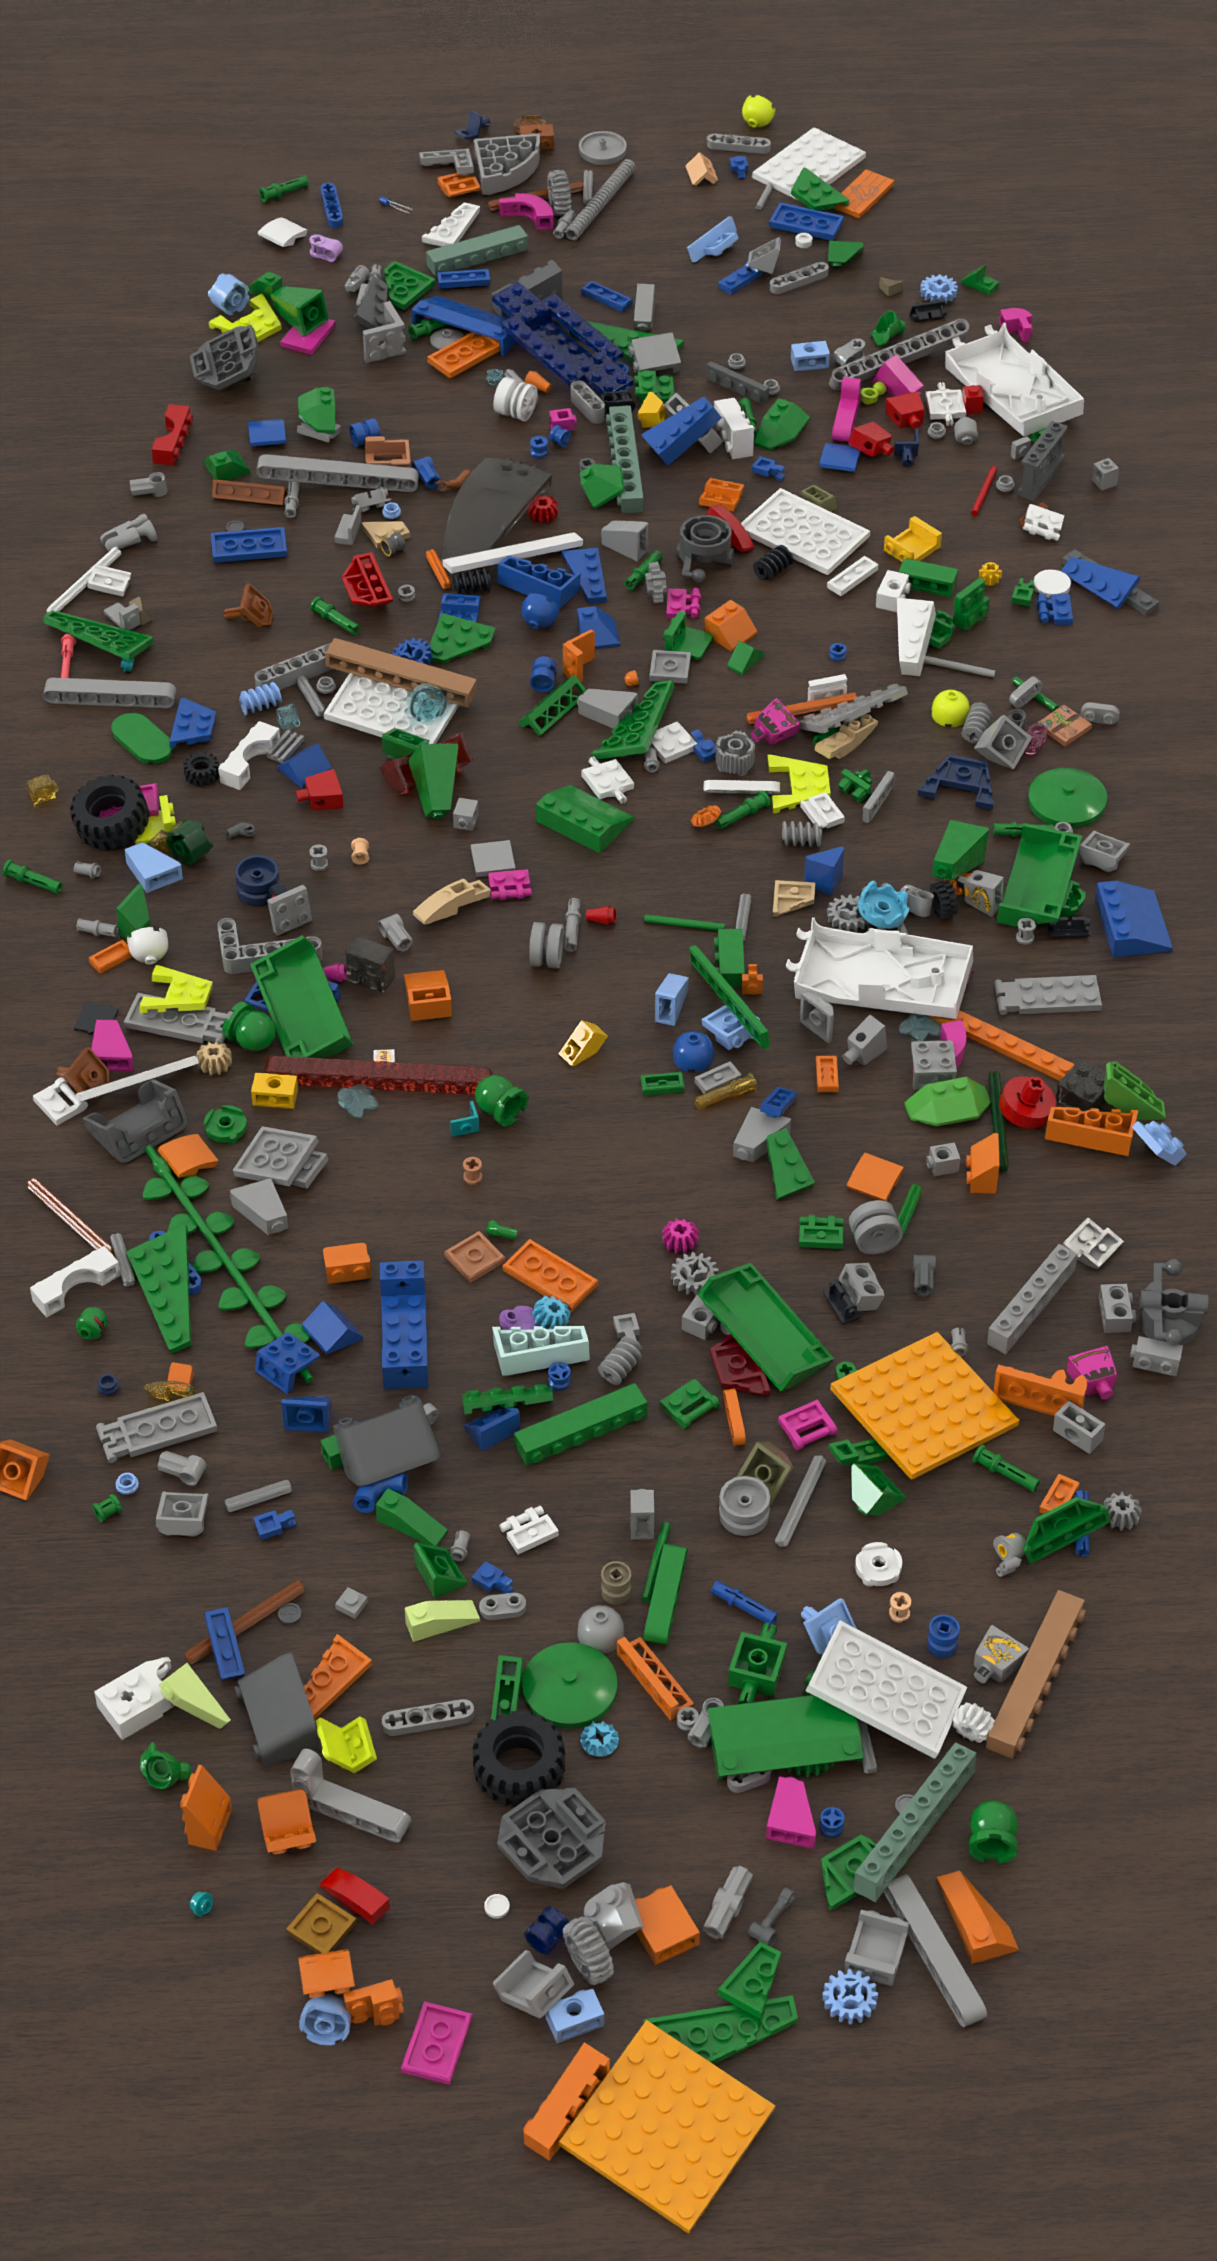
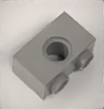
[1053,1400,1105,1454]

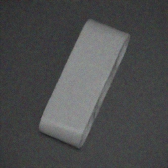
[571,381,605,424]

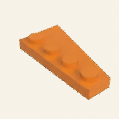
[303,1634,372,1720]

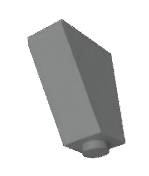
[634,283,656,331]
[601,521,648,561]
[577,689,638,729]
[733,1107,791,1162]
[230,1178,288,1235]

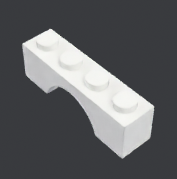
[218,721,280,790]
[30,1246,121,1318]

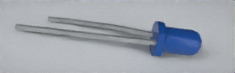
[379,197,413,214]

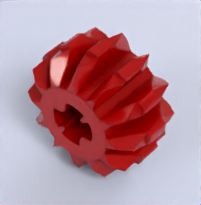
[528,495,558,524]

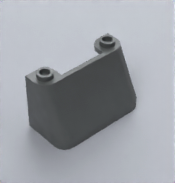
[82,1079,187,1163]
[333,1395,441,1486]
[234,1652,319,1767]

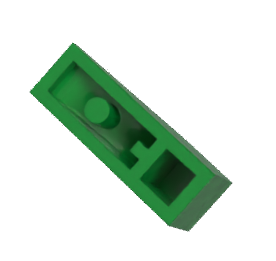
[376,1489,448,1547]
[491,1655,525,1721]

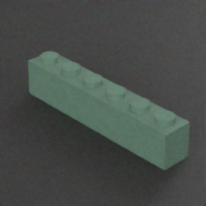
[426,225,528,277]

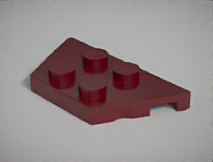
[710,1334,770,1396]

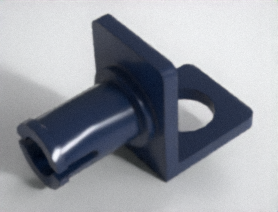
[455,110,491,139]
[894,428,919,467]

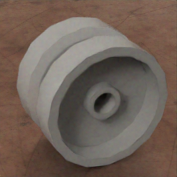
[529,922,564,969]
[849,1200,903,1255]
[719,1476,770,1536]

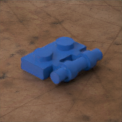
[1037,593,1073,625]

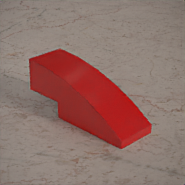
[707,505,754,552]
[319,1868,390,1925]

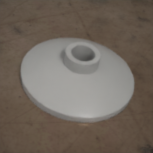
[430,328,464,350]

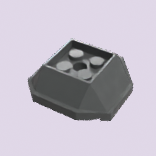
[190,325,260,391]
[497,1788,606,1889]

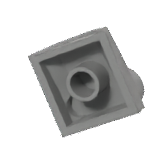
[1078,831,1130,872]
[156,1491,208,1537]
[584,1882,644,1951]

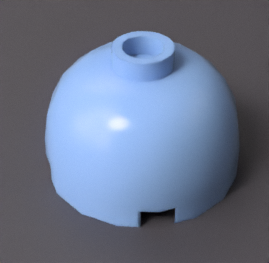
[299,1994,351,2046]

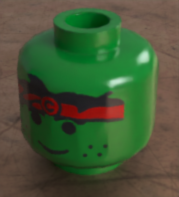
[75,1307,108,1340]

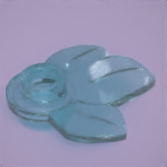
[899,1013,941,1041]
[337,1085,378,1118]

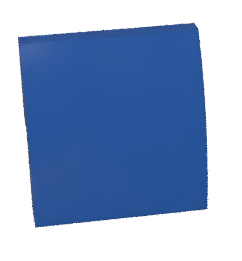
[248,419,286,446]
[819,443,861,472]
[438,593,481,622]

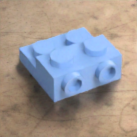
[701,1005,760,1050]
[1132,1121,1187,1166]

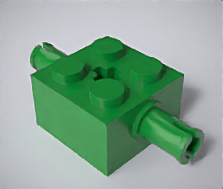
[728,1623,787,1704]

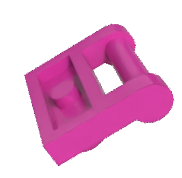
[778,1400,838,1451]

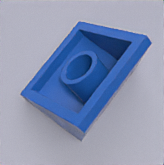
[277,743,332,789]
[804,846,844,895]
[302,1301,363,1355]
[463,1407,520,1451]

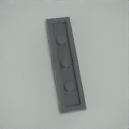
[707,361,769,405]

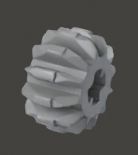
[1104,1491,1142,1531]

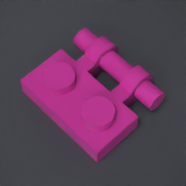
[666,588,701,619]
[488,869,532,901]

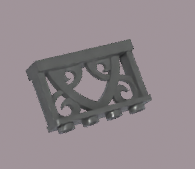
[1018,421,1068,501]

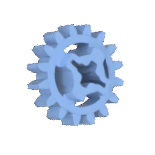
[920,274,958,303]
[822,1969,878,2024]

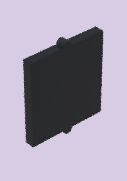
[74,1002,118,1035]

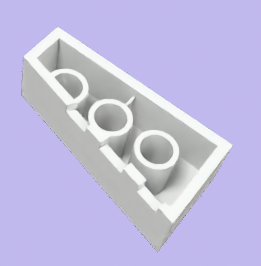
[714,398,754,459]
[897,598,936,676]

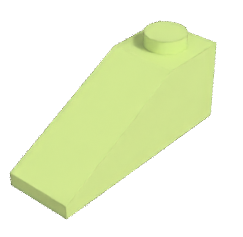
[405,1600,480,1642]
[159,1663,231,1729]

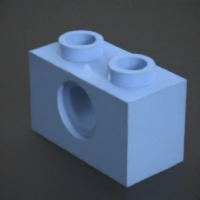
[791,341,830,371]
[546,1988,604,2043]

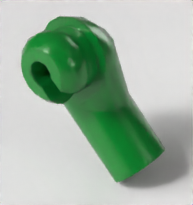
[486,1220,517,1240]

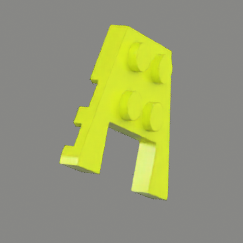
[209,294,282,342]
[767,755,831,813]
[140,965,213,1013]

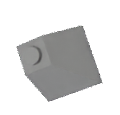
[974,715,1032,769]
[800,992,834,1044]

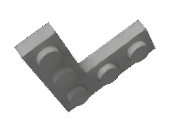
[419,149,474,176]

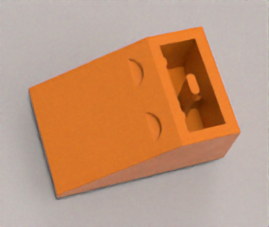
[403,970,452,1021]
[180,1765,232,1851]
[298,1949,355,1998]

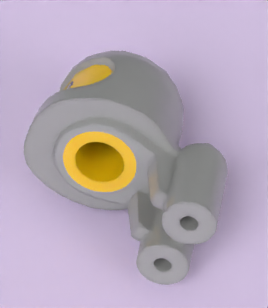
[993,1533,1026,1577]

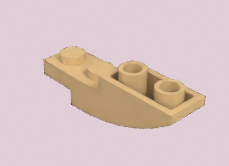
[815,714,878,759]
[413,879,491,925]

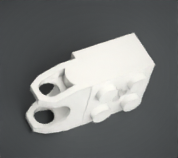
[94,1657,174,1740]

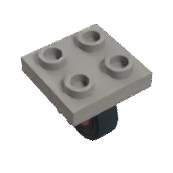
[267,884,312,936]

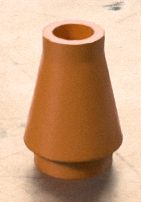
[524,371,552,393]

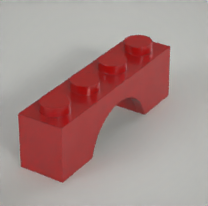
[151,404,193,466]

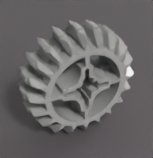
[547,170,571,217]
[563,1916,614,1985]

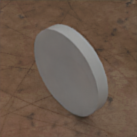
[579,131,627,165]

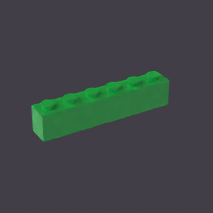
[514,1383,648,1466]

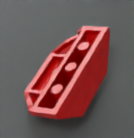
[342,552,393,608]

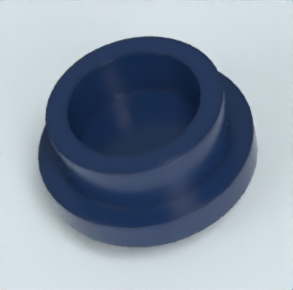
[97,1374,119,1395]

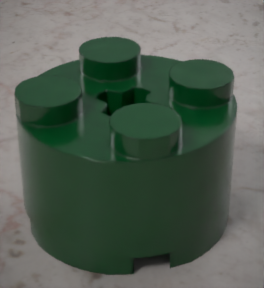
[166,820,213,866]

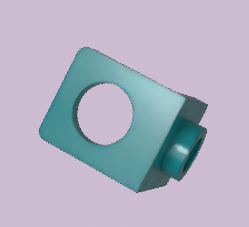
[450,1100,479,1137]

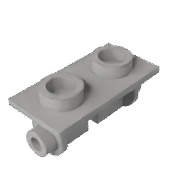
[351,488,391,512]

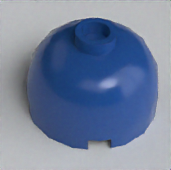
[521,593,560,629]
[673,1031,714,1072]

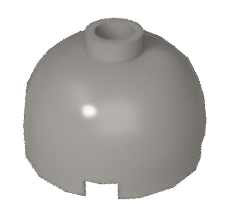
[577,1605,624,1654]

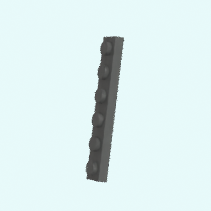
[1062,549,1159,616]

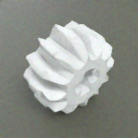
[952,1702,995,1743]

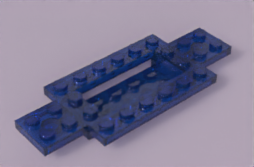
[492,281,634,395]

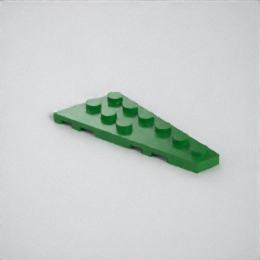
[569,320,684,363]
[43,610,154,661]
[592,680,675,760]

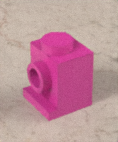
[549,408,577,431]

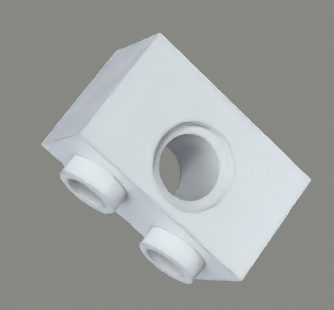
[876,570,911,612]

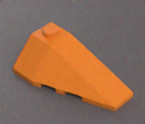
[936,1871,1019,1964]

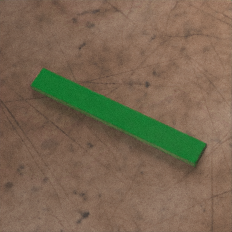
[689,945,770,1050]

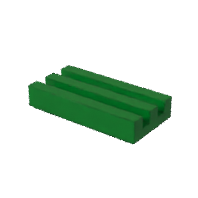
[640,1072,685,1096]

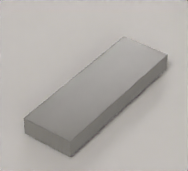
[862,771,895,824]

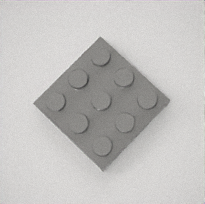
[232,1126,319,1186]

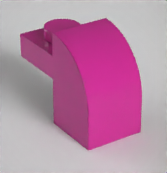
[999,308,1033,343]

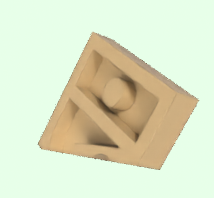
[362,521,410,549]
[773,880,815,917]

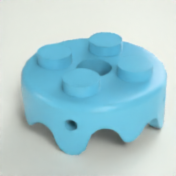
[858,881,910,929]

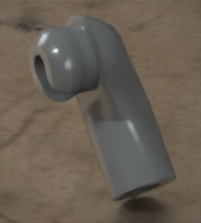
[225,822,255,839]

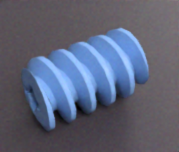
[239,682,282,715]

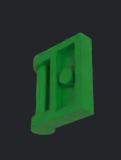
[660,1378,720,1429]

